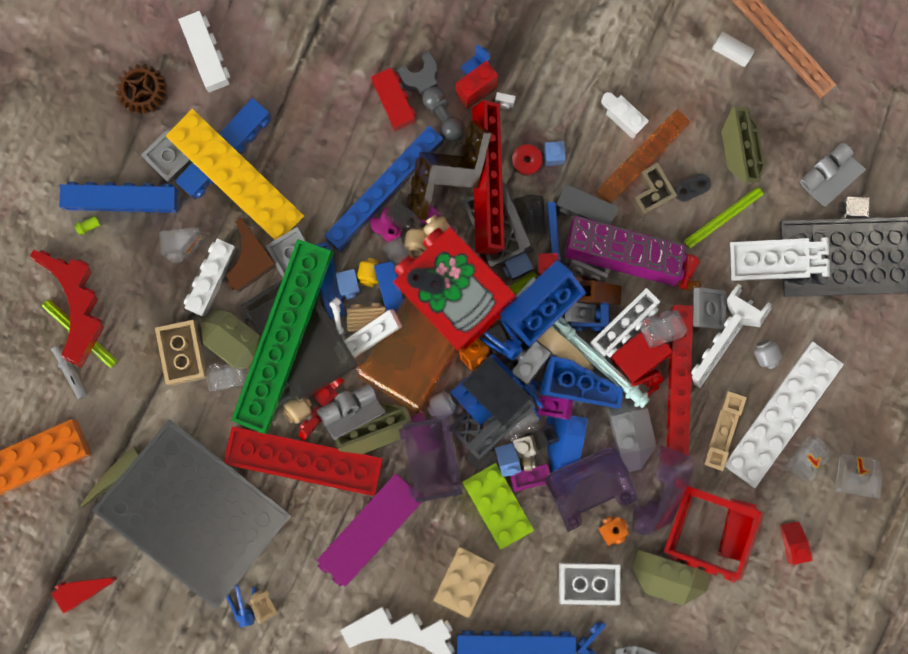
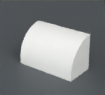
[712,31,755,67]

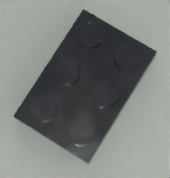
[461,356,531,426]

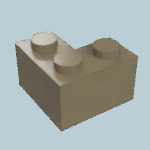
[632,163,677,218]

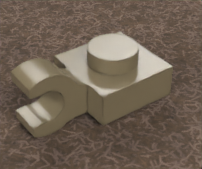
[513,435,538,472]

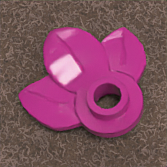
[370,207,408,243]

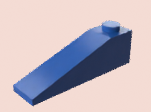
[540,356,623,409]
[545,415,588,495]

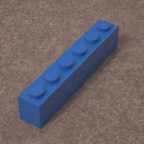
[175,98,271,200]
[59,181,178,213]
[457,630,576,654]

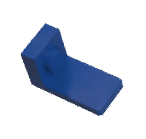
[460,44,491,75]
[569,304,609,332]
[576,621,606,654]

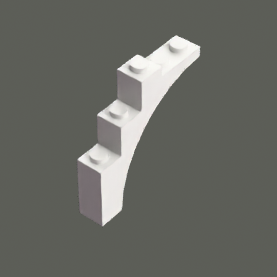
[340,606,455,654]

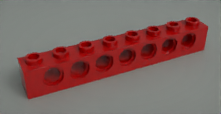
[666,305,693,461]

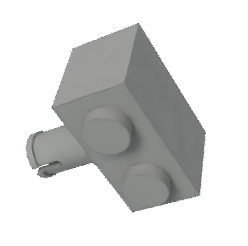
[512,341,552,386]

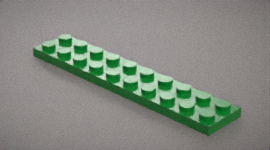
[231,239,334,434]

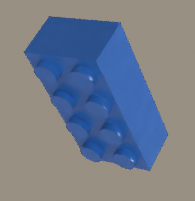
[500,260,586,347]

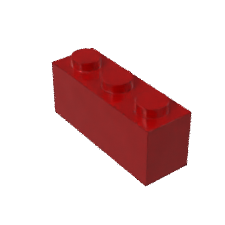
[371,68,417,132]
[717,498,758,561]

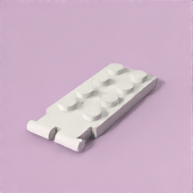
[730,237,830,281]

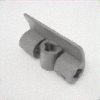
[800,142,866,207]
[317,383,385,439]

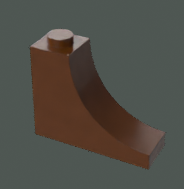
[226,218,276,293]
[577,281,622,305]

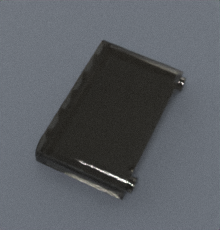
[241,280,359,403]

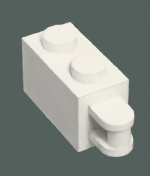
[601,92,649,139]

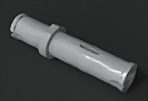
[51,344,89,400]

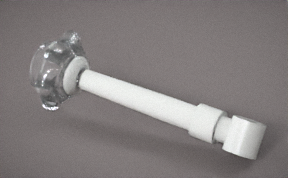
[330,298,349,340]

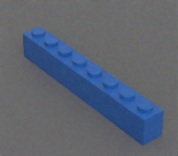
[324,125,443,252]

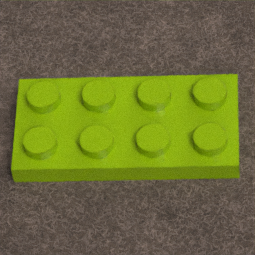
[463,463,534,550]

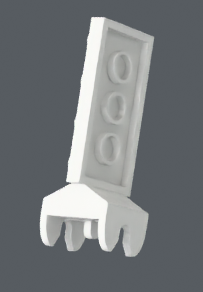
[691,284,772,388]

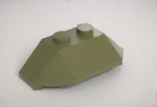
[722,107,765,183]
[200,309,261,369]
[335,403,412,454]
[632,549,712,605]

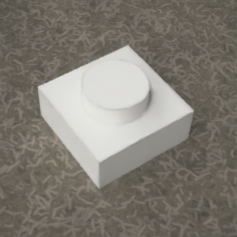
[495,92,515,109]

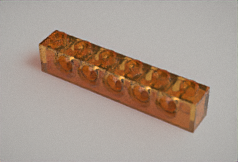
[595,109,690,204]

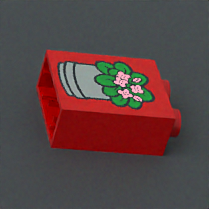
[393,227,517,353]

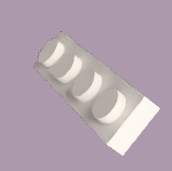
[334,310,402,364]

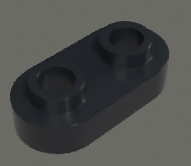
[674,174,711,202]
[407,268,446,295]

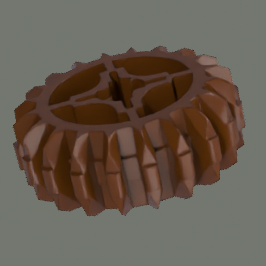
[116,64,167,115]

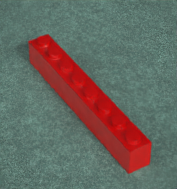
[472,100,505,255]

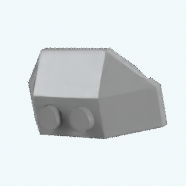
[606,394,657,474]

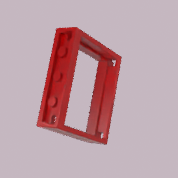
[664,486,765,583]

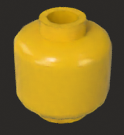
[356,258,379,287]

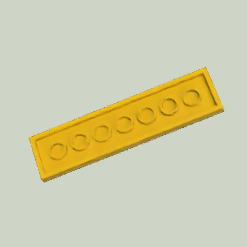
[166,109,304,240]

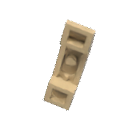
[536,327,594,371]
[704,391,747,471]

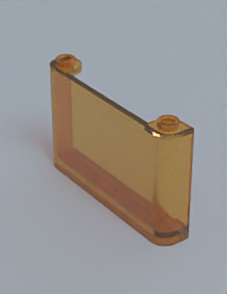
[357,297,457,414]

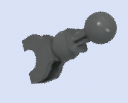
[396,51,465,141]

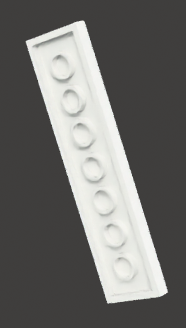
[725,341,844,488]

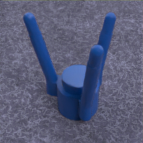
[481,317,522,360]
[521,378,558,420]
[226,584,256,627]

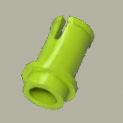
[74,215,101,235]

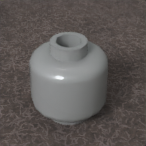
[754,339,783,369]
[428,391,458,419]

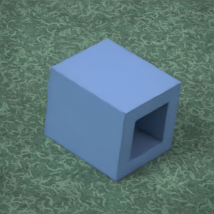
[544,141,566,166]
[502,253,534,281]
[336,269,361,300]
[495,443,521,477]

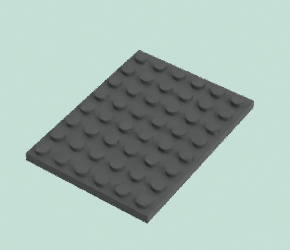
[92,419,291,610]

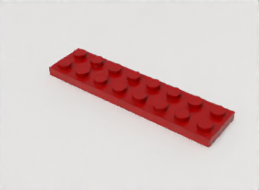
[224,426,383,496]

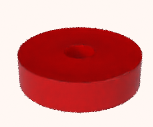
[512,144,542,176]

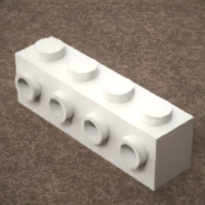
[178,11,230,92]
[184,239,238,317]
[590,288,660,358]

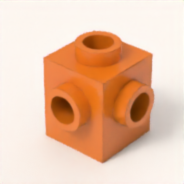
[459,338,490,371]
[597,515,629,546]

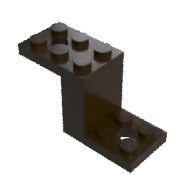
[407,120,491,220]

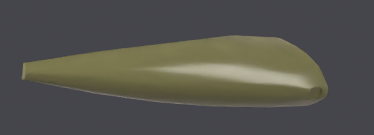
[81,446,141,507]

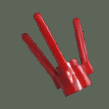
[613,369,663,397]

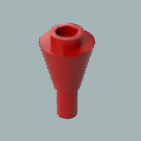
[680,254,700,289]

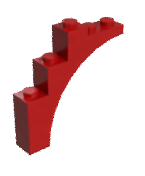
[30,249,104,368]

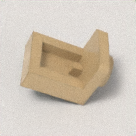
[248,590,277,624]

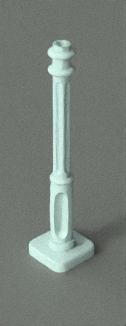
[516,277,650,408]

